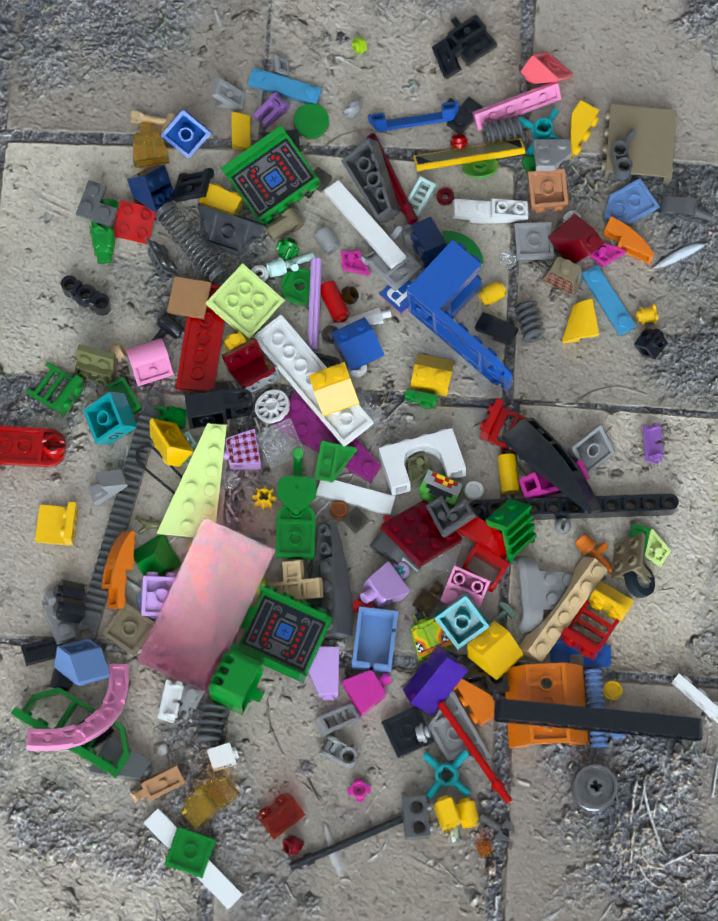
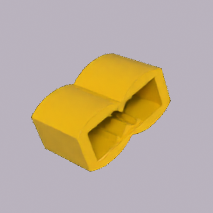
[433,795,462,831]

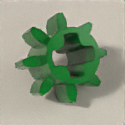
[275,237,300,260]

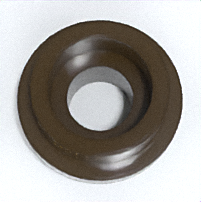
[341,286,359,305]

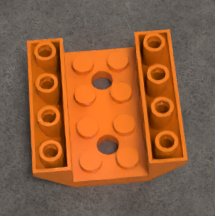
[505,663,588,748]

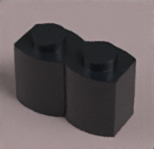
[53,579,85,624]

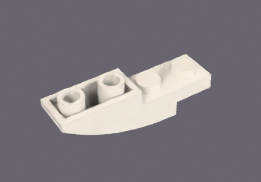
[452,198,528,224]

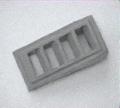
[315,702,361,738]

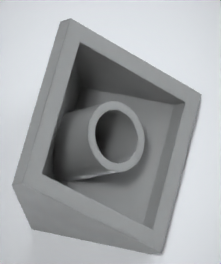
[568,424,615,474]

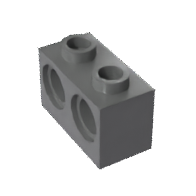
[401,795,433,841]

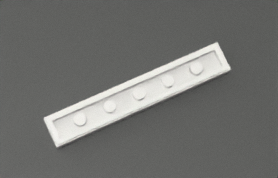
[324,180,406,269]
[144,809,243,910]

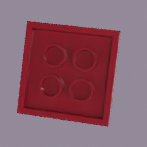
[381,500,463,568]

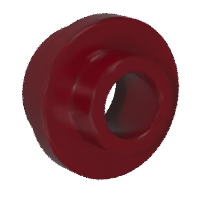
[436,187,455,205]

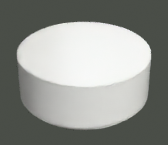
[464,481,484,501]

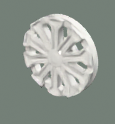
[255,390,290,424]

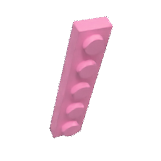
[472,82,561,131]

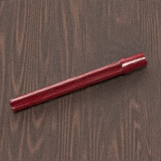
[367,133,419,225]

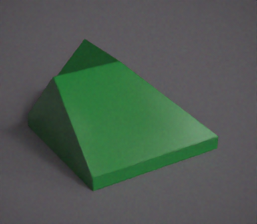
[134,535,182,576]

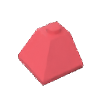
[520,52,573,84]

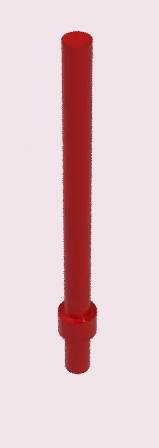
[437,701,513,804]

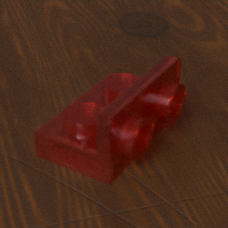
[256,793,305,840]

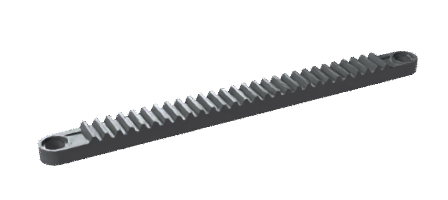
[76,390,164,642]

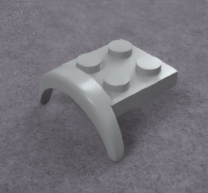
[360,225,422,291]

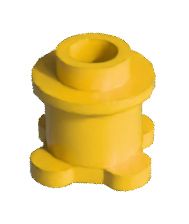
[636,303,658,325]

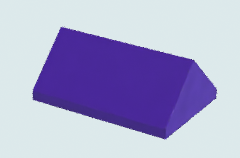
[402,644,469,716]

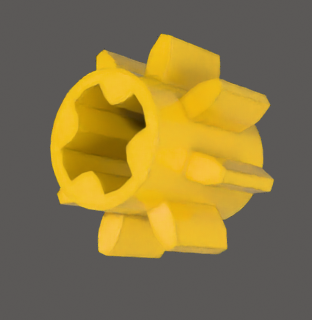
[252,485,276,511]

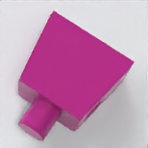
[342,670,392,717]

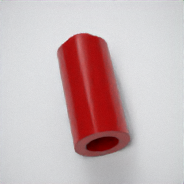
[320,280,350,323]

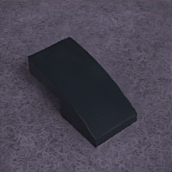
[474,312,519,345]

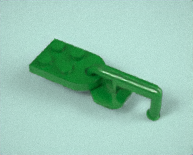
[275,447,316,559]

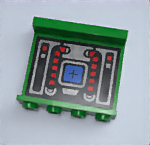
[221,126,321,224]
[230,584,333,683]

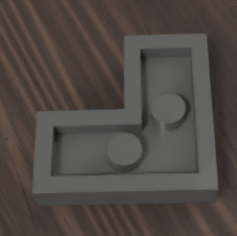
[76,180,118,227]

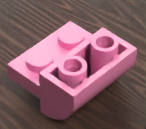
[125,338,174,386]
[440,565,491,608]

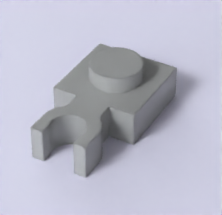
[177,683,205,721]

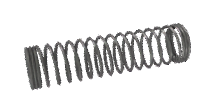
[155,202,229,285]

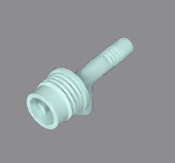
[266,252,315,278]

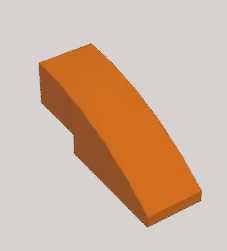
[603,216,654,265]

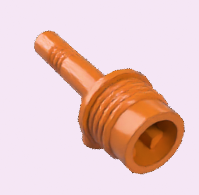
[574,533,612,576]

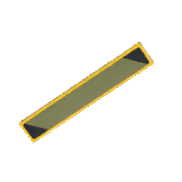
[413,138,525,171]

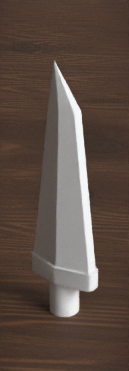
[327,308,391,329]

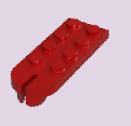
[0,426,67,467]

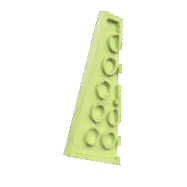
[156,423,227,540]

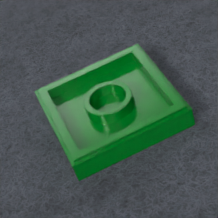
[164,826,216,879]

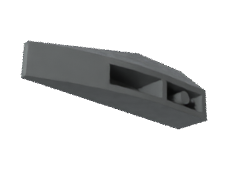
[307,519,353,640]

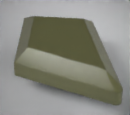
[407,452,432,488]

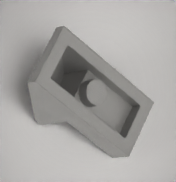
[211,78,245,110]
[88,469,129,506]

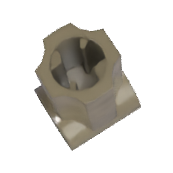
[265,208,304,242]

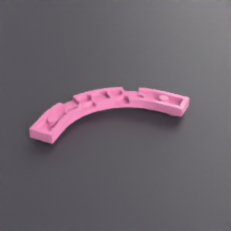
[27,664,129,751]

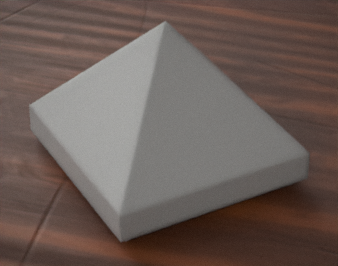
[273,54,290,77]

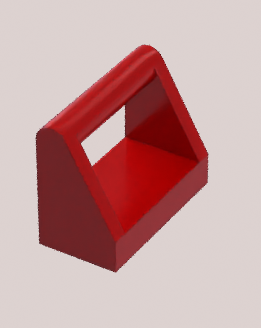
[462,543,510,593]

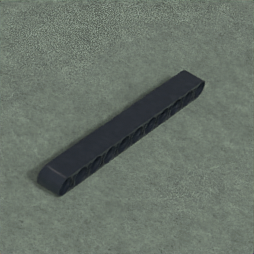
[470,493,679,520]
[494,699,703,741]

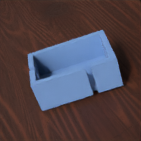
[352,606,398,674]

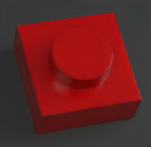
[353,598,374,613]

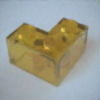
[181,775,240,830]

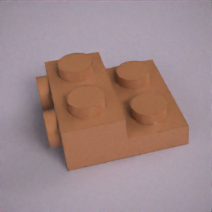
[527,169,569,214]

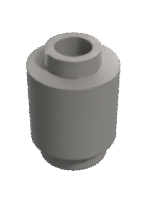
[314,226,340,255]

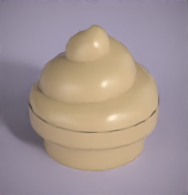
[109,343,127,362]

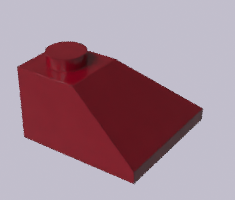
[548,214,604,264]

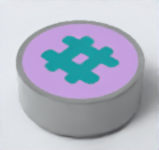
[392,562,410,581]

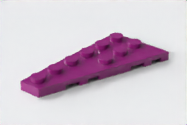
[273,390,381,483]

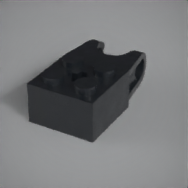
[184,388,253,429]

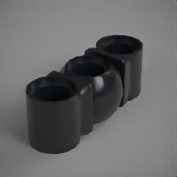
[61,275,111,316]

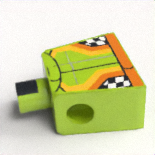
[410,611,453,662]

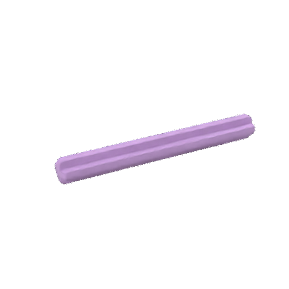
[307,258,322,351]

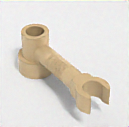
[130,111,175,132]

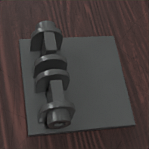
[145,238,178,281]

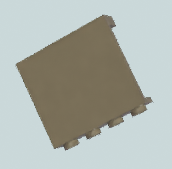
[601,104,676,184]

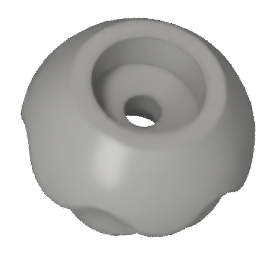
[342,98,362,119]

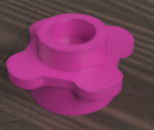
[347,778,371,802]

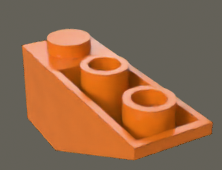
[453,679,494,727]

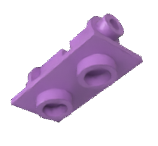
[643,423,664,465]

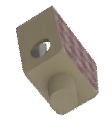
[543,256,583,296]

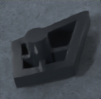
[49,668,74,692]

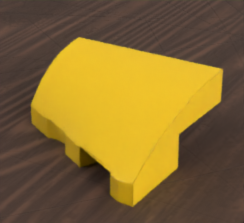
[562,299,599,344]

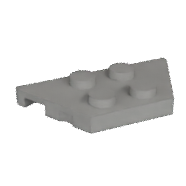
[428,691,491,762]

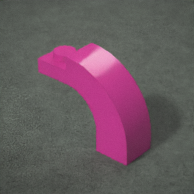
[519,460,590,498]

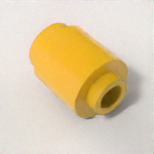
[477,281,507,306]
[456,798,479,829]

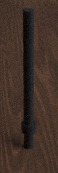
[289,816,403,871]

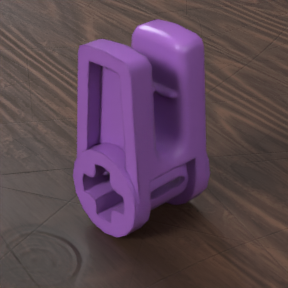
[254,92,290,129]

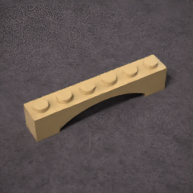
[519,557,608,663]

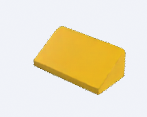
[232,112,251,150]

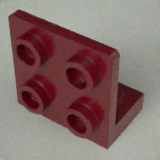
[222,337,276,388]

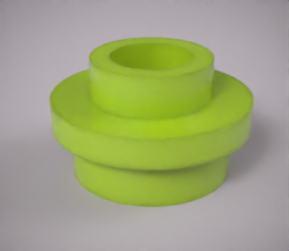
[352,37,367,55]

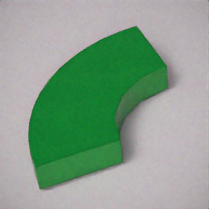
[442,231,484,264]

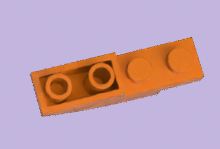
[101,531,136,609]

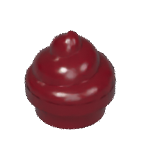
[283,835,304,856]

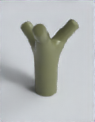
[135,516,161,534]

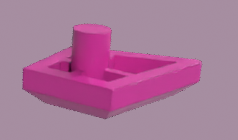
[589,243,626,267]
[341,250,370,276]

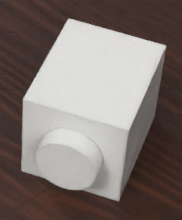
[207,742,239,772]

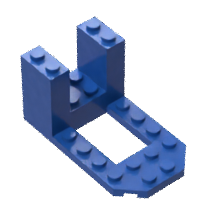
[406,240,512,391]

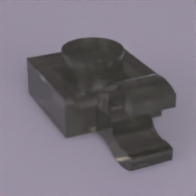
[304,167,332,199]

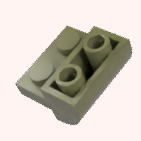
[75,344,118,386]

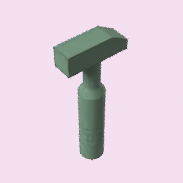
[490,602,516,624]

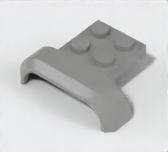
[510,556,574,634]

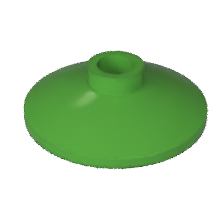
[462,159,499,178]

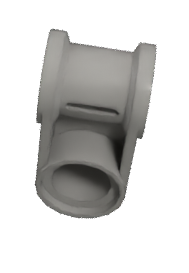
[319,735,358,768]

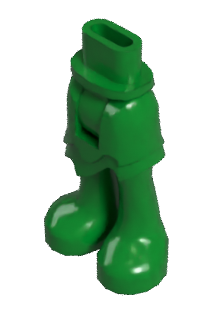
[89,199,118,264]

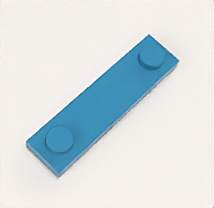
[248,67,322,104]
[582,265,636,337]

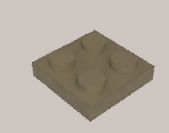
[102,602,157,657]

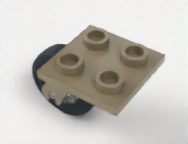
[611,532,655,598]

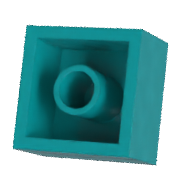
[83,392,137,445]
[434,591,490,649]

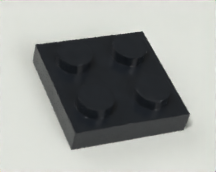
[381,706,434,759]

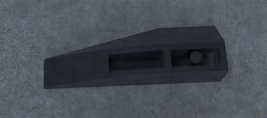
[501,418,601,514]

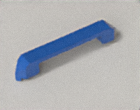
[368,101,459,132]

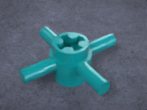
[518,108,564,155]
[422,749,472,800]

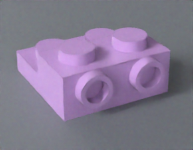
[141,572,183,617]

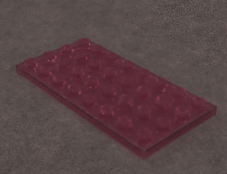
[137,517,275,694]

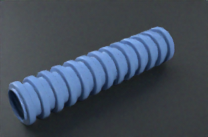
[584,669,608,750]

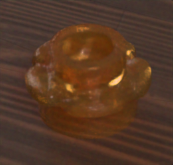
[475,839,493,859]

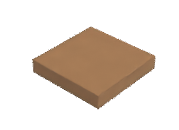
[167,276,212,319]

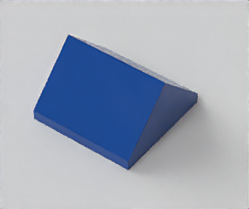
[160,108,212,159]

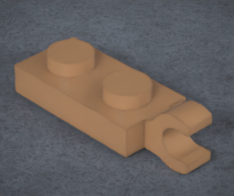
[129,764,185,802]

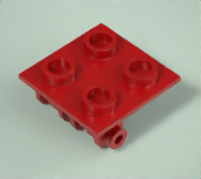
[114,200,156,245]

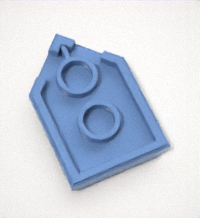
[604,178,660,225]

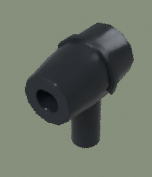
[151,313,184,341]

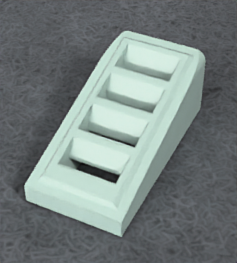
[408,176,438,217]

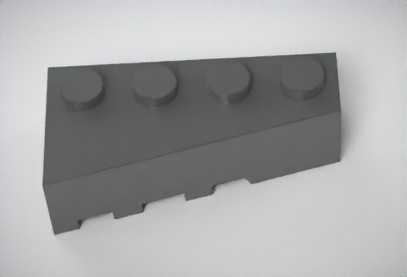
[341,138,401,222]

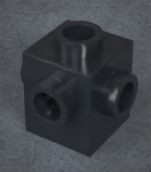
[633,327,668,359]

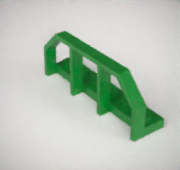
[11,687,131,779]

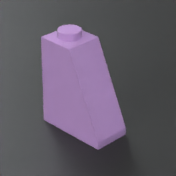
[308,647,339,701]

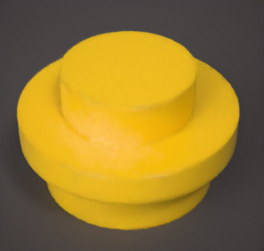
[603,681,623,701]

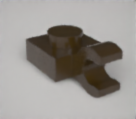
[412,581,443,617]

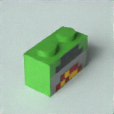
[418,469,463,509]

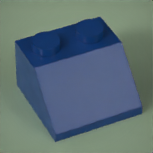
[331,317,384,371]

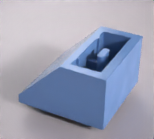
[54,638,110,686]

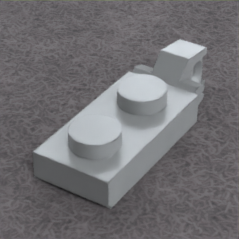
[43,590,77,645]

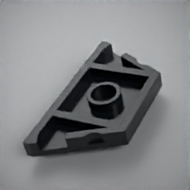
[197,203,267,256]

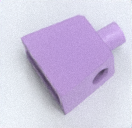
[360,562,410,608]

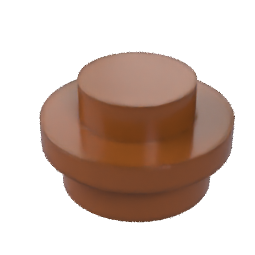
[330,501,349,520]

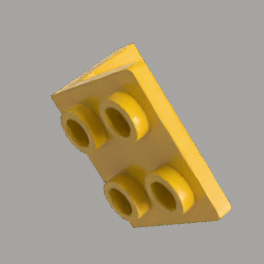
[35,502,79,546]
[589,581,634,622]

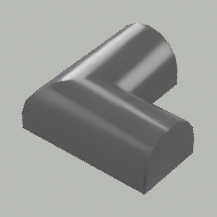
[426,495,477,537]

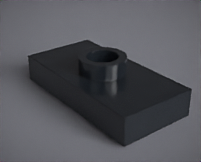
[21,638,62,666]

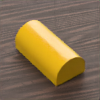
[497,454,521,495]

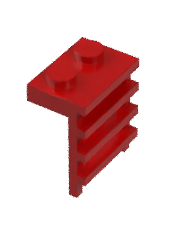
[479,398,527,454]
[561,600,619,661]

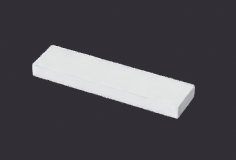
[316,480,395,516]

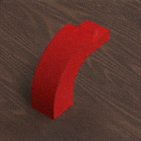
[456,517,507,560]

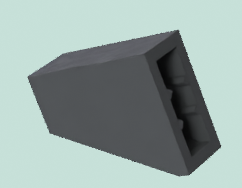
[89,737,153,781]

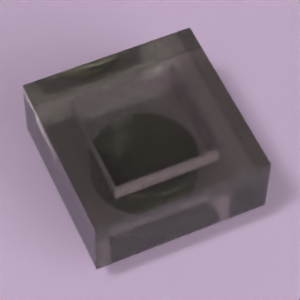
[342,506,370,534]

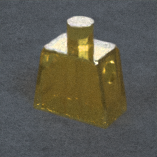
[133,123,169,169]

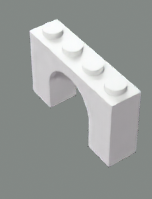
[379,428,466,496]

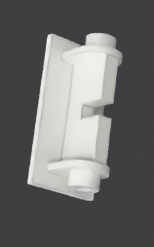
[157,679,184,723]

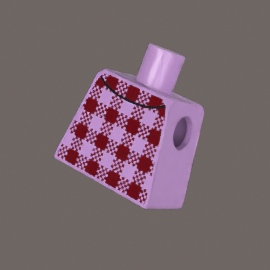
[223,429,261,470]

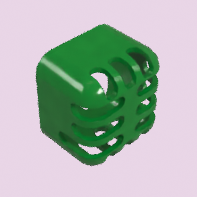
[208,649,264,715]

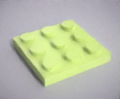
[206,263,285,341]

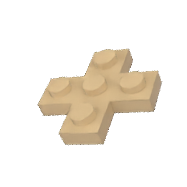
[266,560,324,602]

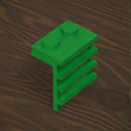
[25,362,85,417]
[486,498,537,563]

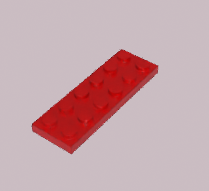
[176,284,225,393]

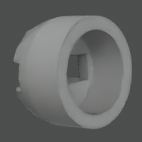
[555,518,571,534]

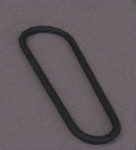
[135,445,183,494]

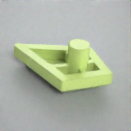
[644,529,671,567]

